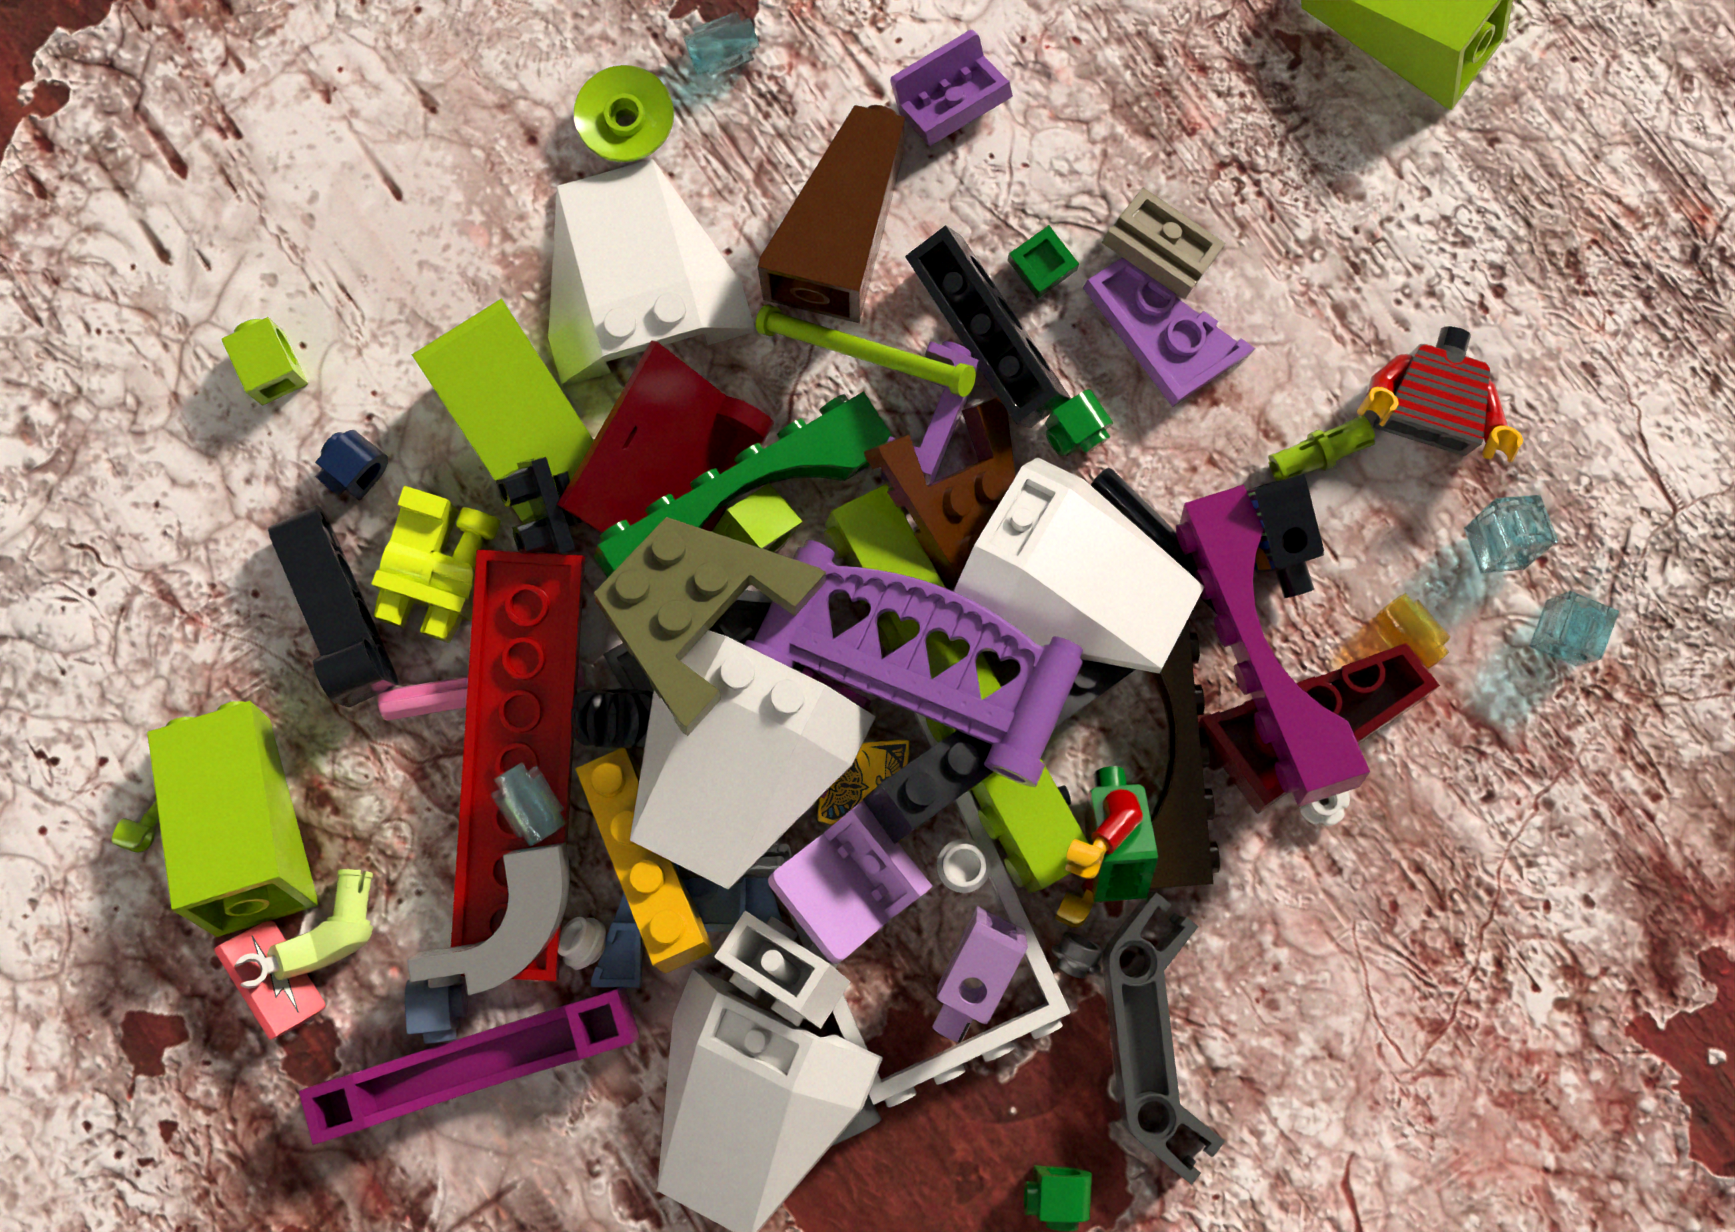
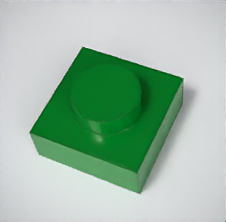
[1007,225,1079,299]

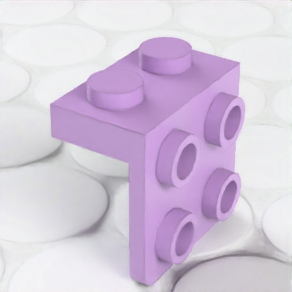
[768,801,932,964]

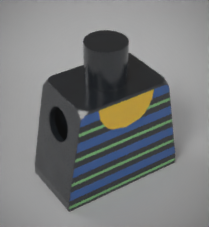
[1246,474,1324,598]

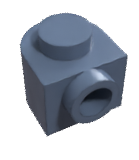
[405,979,468,1044]

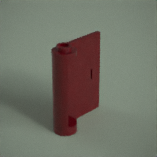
[557,340,774,534]

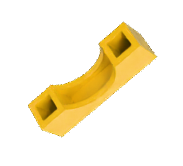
[575,748,715,974]

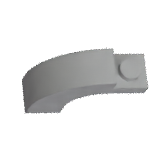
[407,842,570,995]

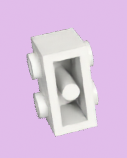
[714,911,850,1029]

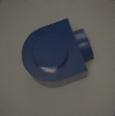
[315,430,388,501]

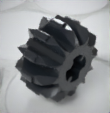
[571,688,653,749]

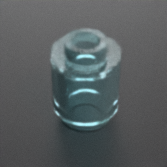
[683,11,760,76]
[490,762,566,847]

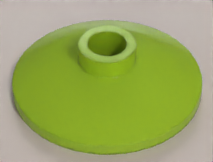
[574,65,674,162]

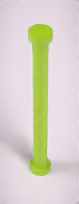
[756,304,976,397]

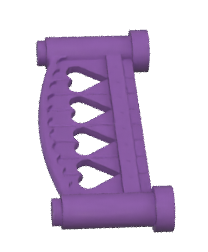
[744,539,1083,787]

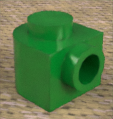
[1044,389,1113,456]
[1023,1165,1092,1231]

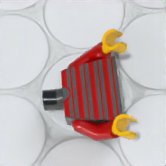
[1357,326,1523,462]

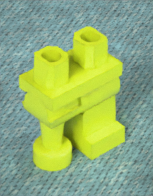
[371,485,501,643]

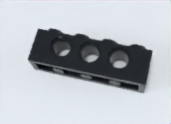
[905,225,1071,428]

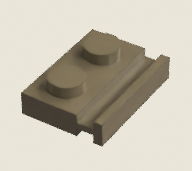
[1102,187,1226,300]

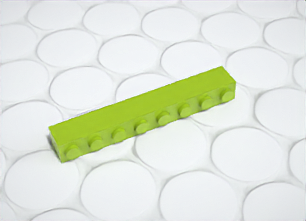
[824,483,1089,894]

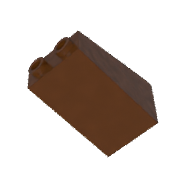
[757,105,905,324]

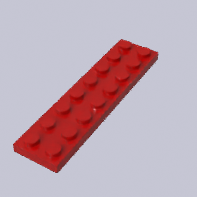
[451,550,585,982]

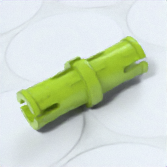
[1268,416,1375,481]

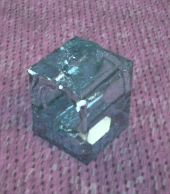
[1464,495,1559,573]
[1529,591,1619,666]

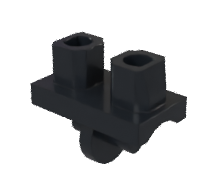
[496,457,583,554]

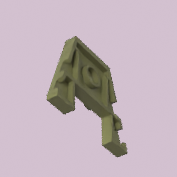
[594,517,826,736]

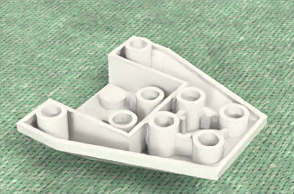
[953,457,1204,673]
[657,968,883,1232]

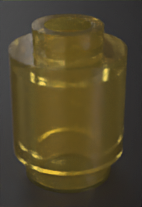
[1372,592,1451,669]

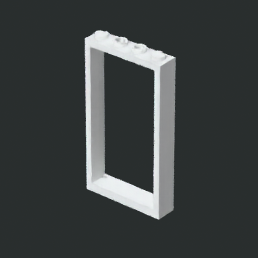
[774,686,1071,1107]

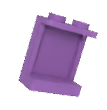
[881,341,979,485]

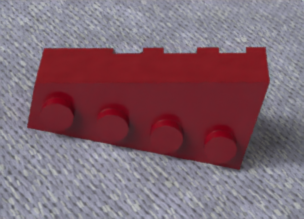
[1198,643,1440,814]

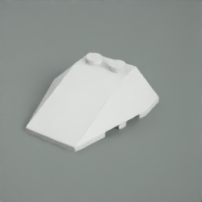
[548,159,756,387]
[630,630,876,890]

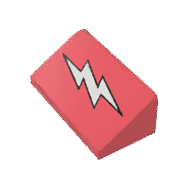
[214,920,326,1040]

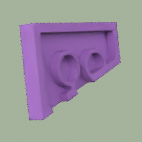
[1083,257,1256,407]

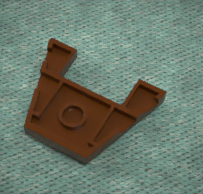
[864,397,1016,588]

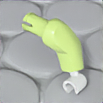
[234,869,374,989]

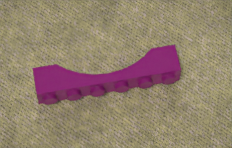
[1176,484,1370,807]
[299,987,640,1145]

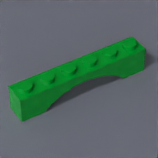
[594,391,893,578]

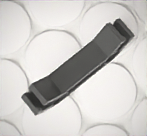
[1102,892,1225,1185]

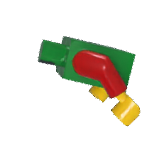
[1055,766,1158,928]

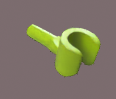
[111,801,159,853]

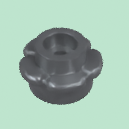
[1052,932,1103,978]

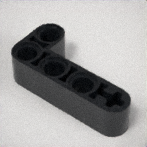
[268,505,398,708]

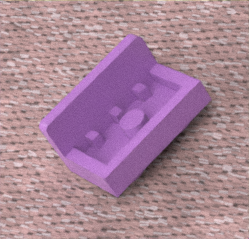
[890,30,1013,147]

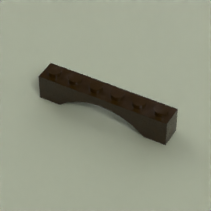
[1150,609,1220,889]

